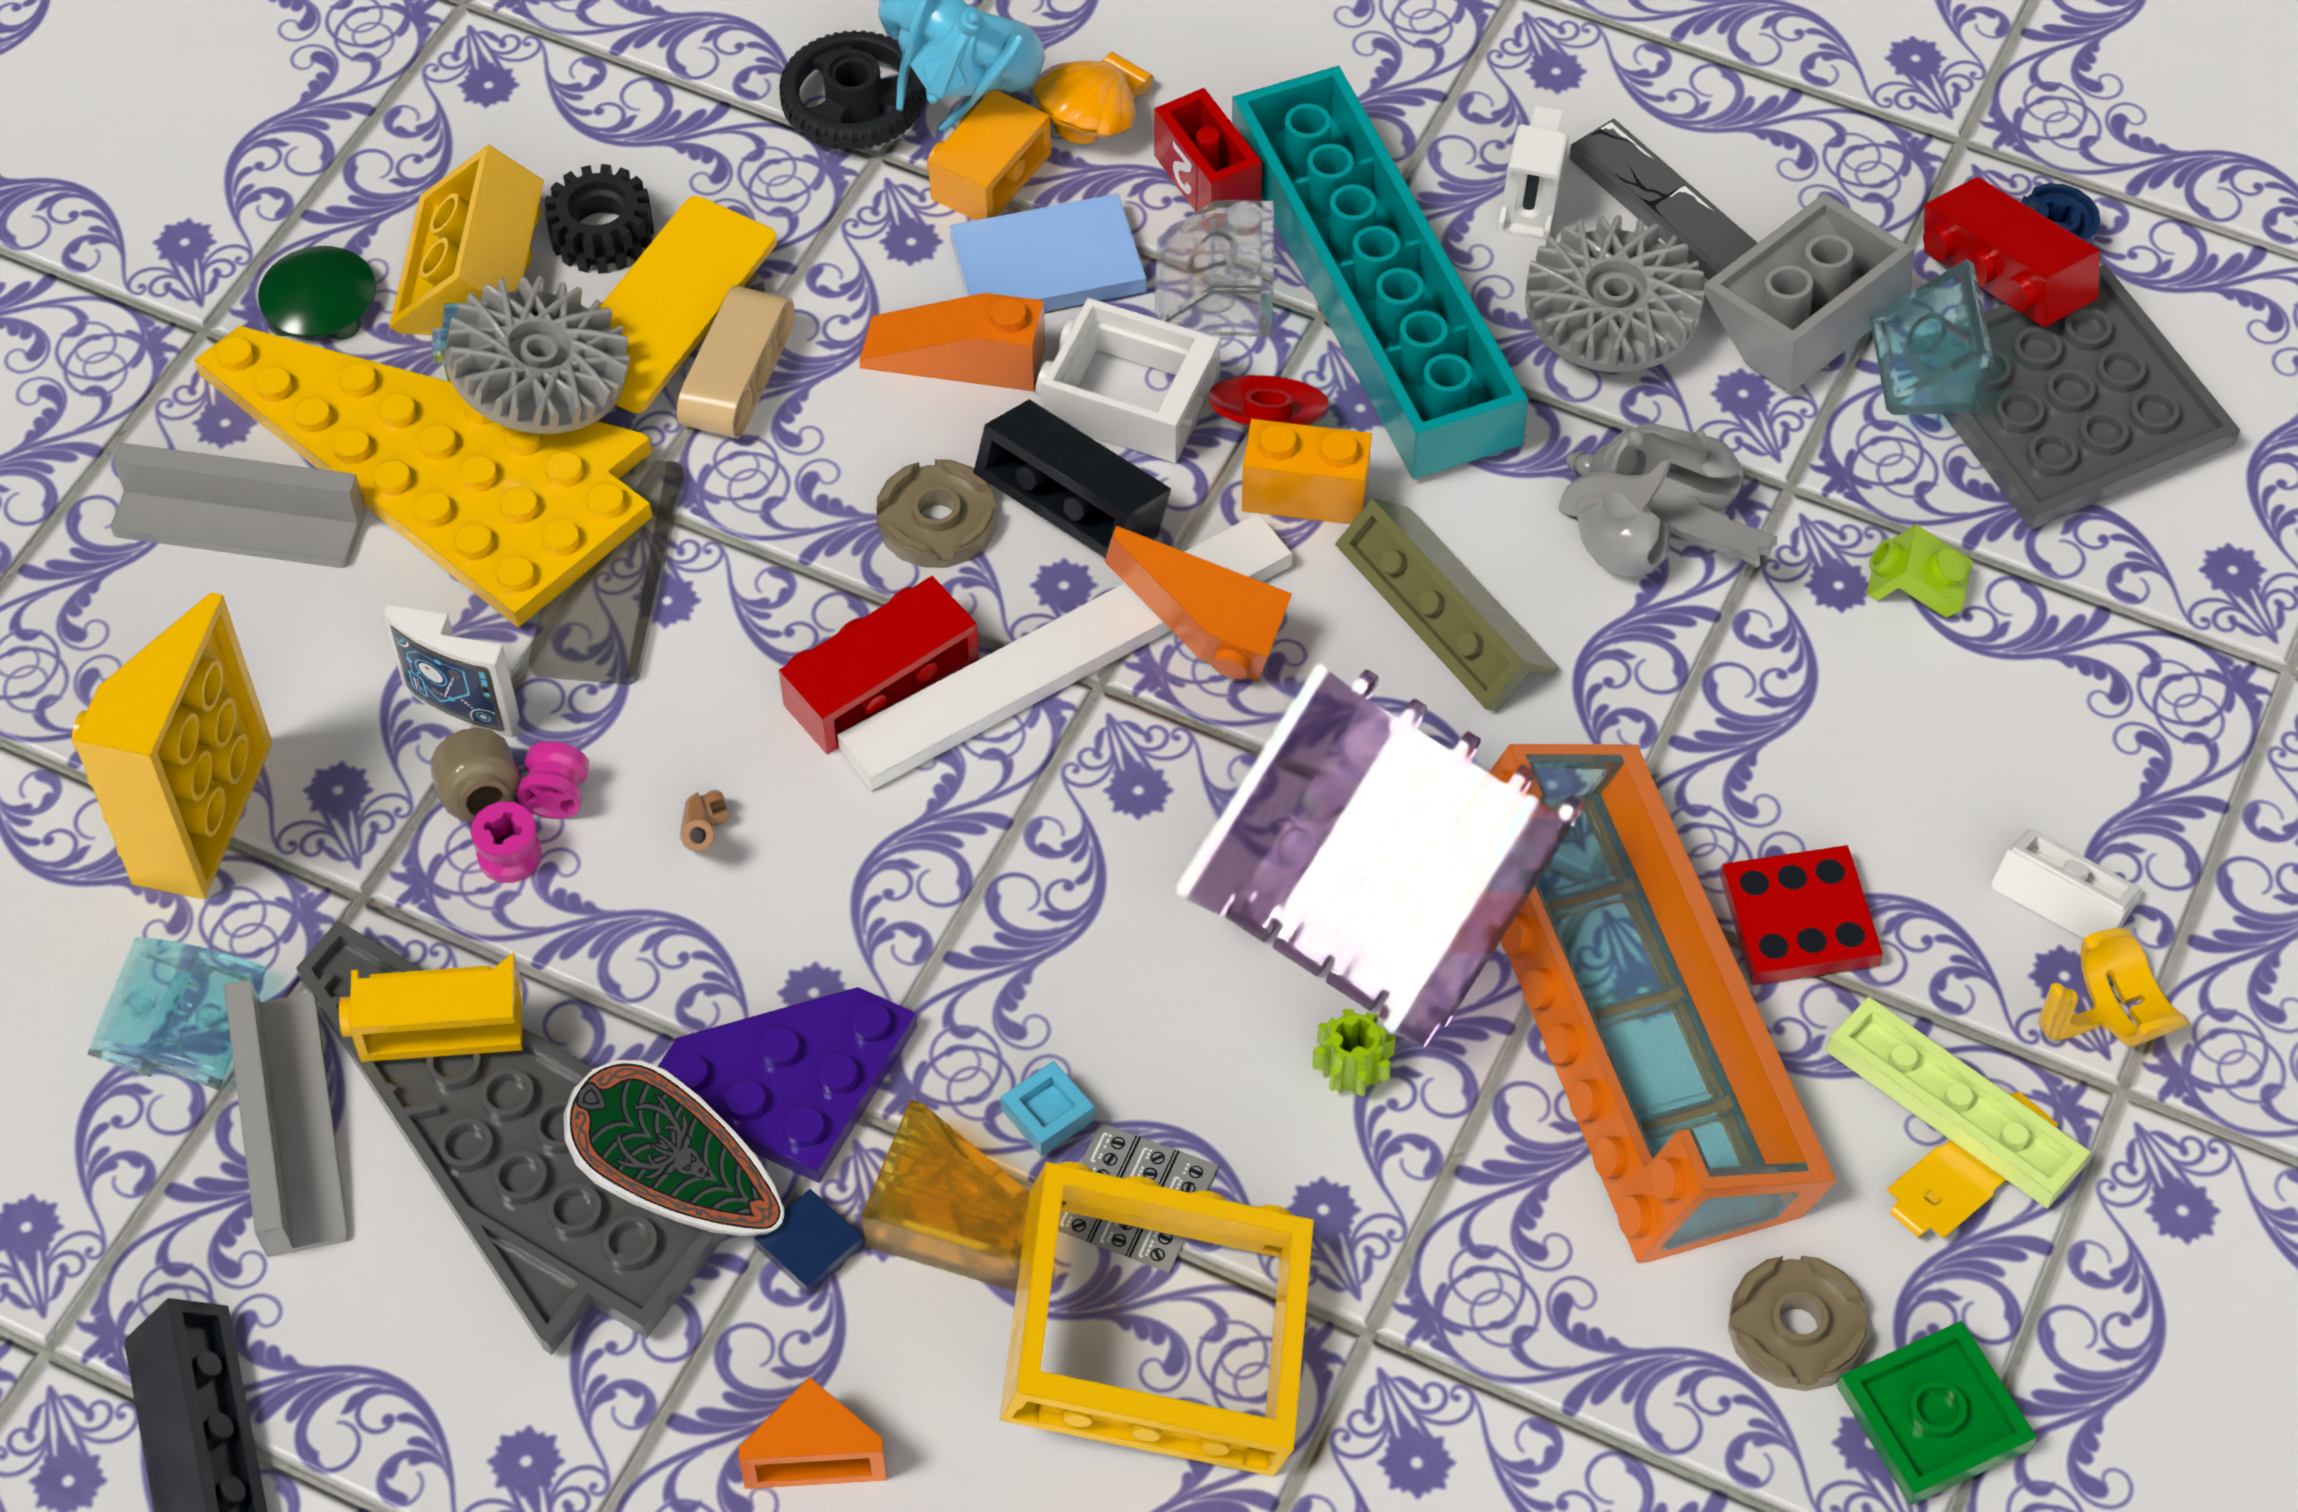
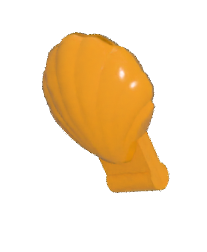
[1033,51,1154,144]

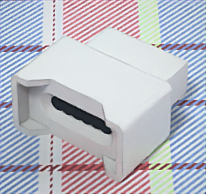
[1497,105,1569,240]

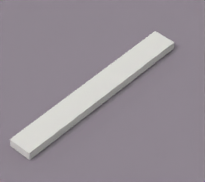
[837,513,1292,791]

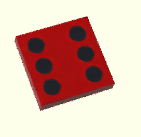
[1720,845,1883,986]

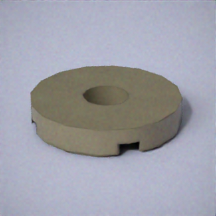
[876,459,997,568]
[1728,1255,1869,1391]

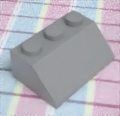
[1704,193,1914,393]

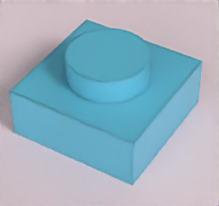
[1000,1061,1095,1157]

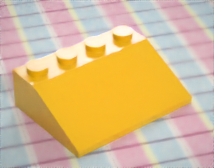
[72,592,273,900]

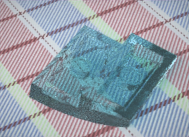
[87,937,267,1090]

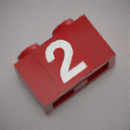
[1154,88,1262,231]

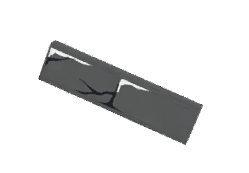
[1569,118,1757,280]

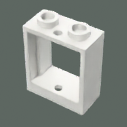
[1036,298,1221,464]

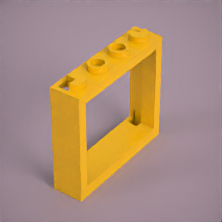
[999,1162,1314,1476]

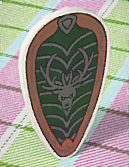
[563,1060,784,1236]

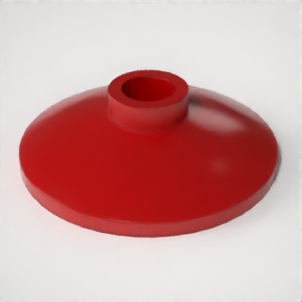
[1208,375,1329,432]

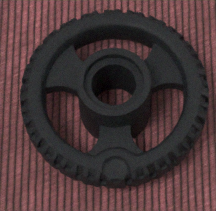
[779,30,926,150]

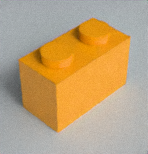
[926,90,1051,220]
[1242,419,1372,524]

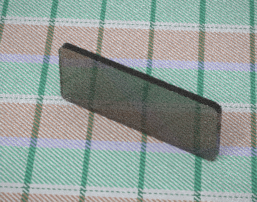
[528,459,684,685]

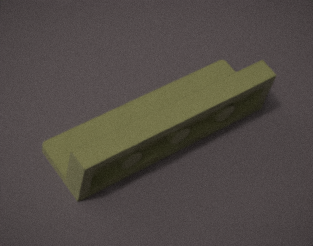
[1335,498,1559,711]

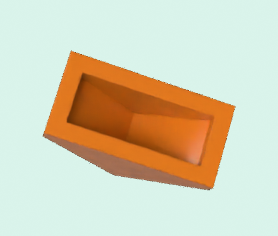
[739,1377,887,1489]

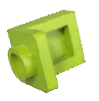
[1867,524,1973,618]

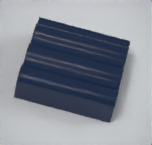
[754,1189,864,1295]

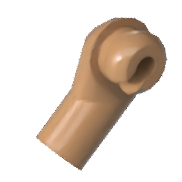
[679,790,730,852]

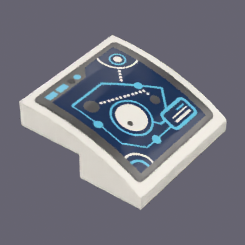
[383,604,520,737]

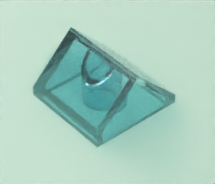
[1869,259,1993,415]

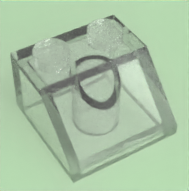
[1155,200,1274,337]

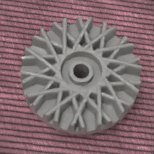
[1525,215,1705,372]
[445,276,630,434]

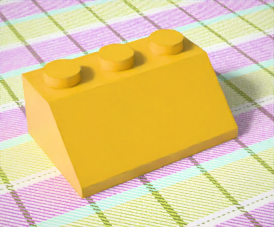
[389,144,544,336]

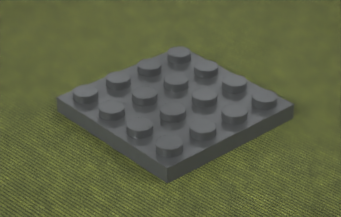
[1901,264,2240,530]

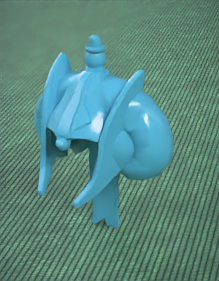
[878,0,1045,133]

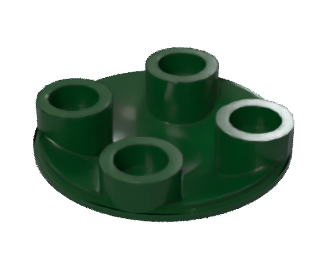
[258,246,376,340]

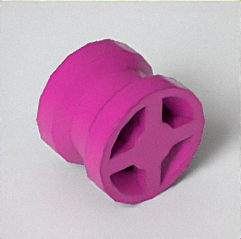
[516,741,590,819]
[470,802,542,883]

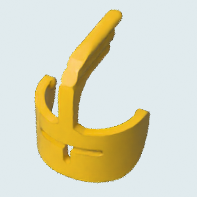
[2038,928,2191,1046]

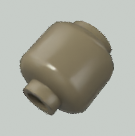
[431,728,521,822]

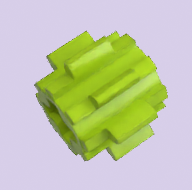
[1312,1008,1396,1096]

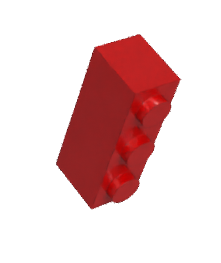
[1923,176,2100,328]
[779,575,979,755]

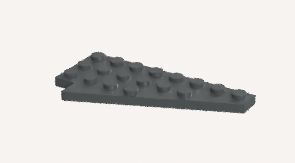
[296,920,766,1355]

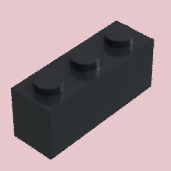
[973,399,1171,558]

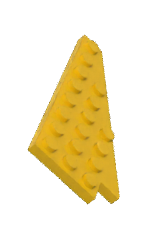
[194,326,653,628]

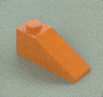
[859,293,1045,392]
[1105,526,1292,682]

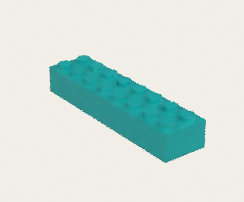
[1232,65,1529,479]

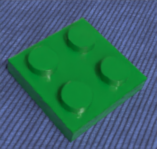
[1837,1320,2037,1506]

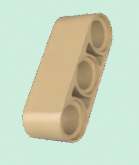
[677,285,794,439]

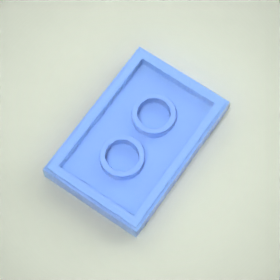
[950,193,1146,312]

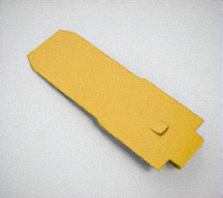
[1886,1092,2058,1239]

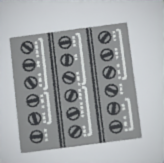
[1058,1122,1219,1273]

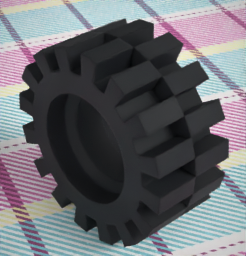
[545,164,654,274]

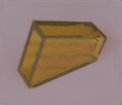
[862,1100,1029,1292]

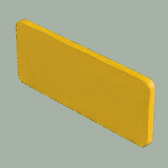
[600,196,777,413]

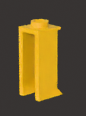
[339,952,523,1062]

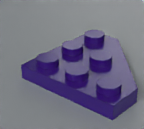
[657,987,917,1183]

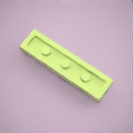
[1825,996,2091,1209]

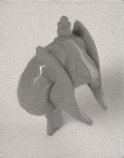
[1559,424,1778,577]

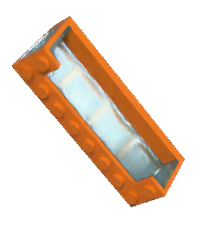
[1452,744,1837,1263]

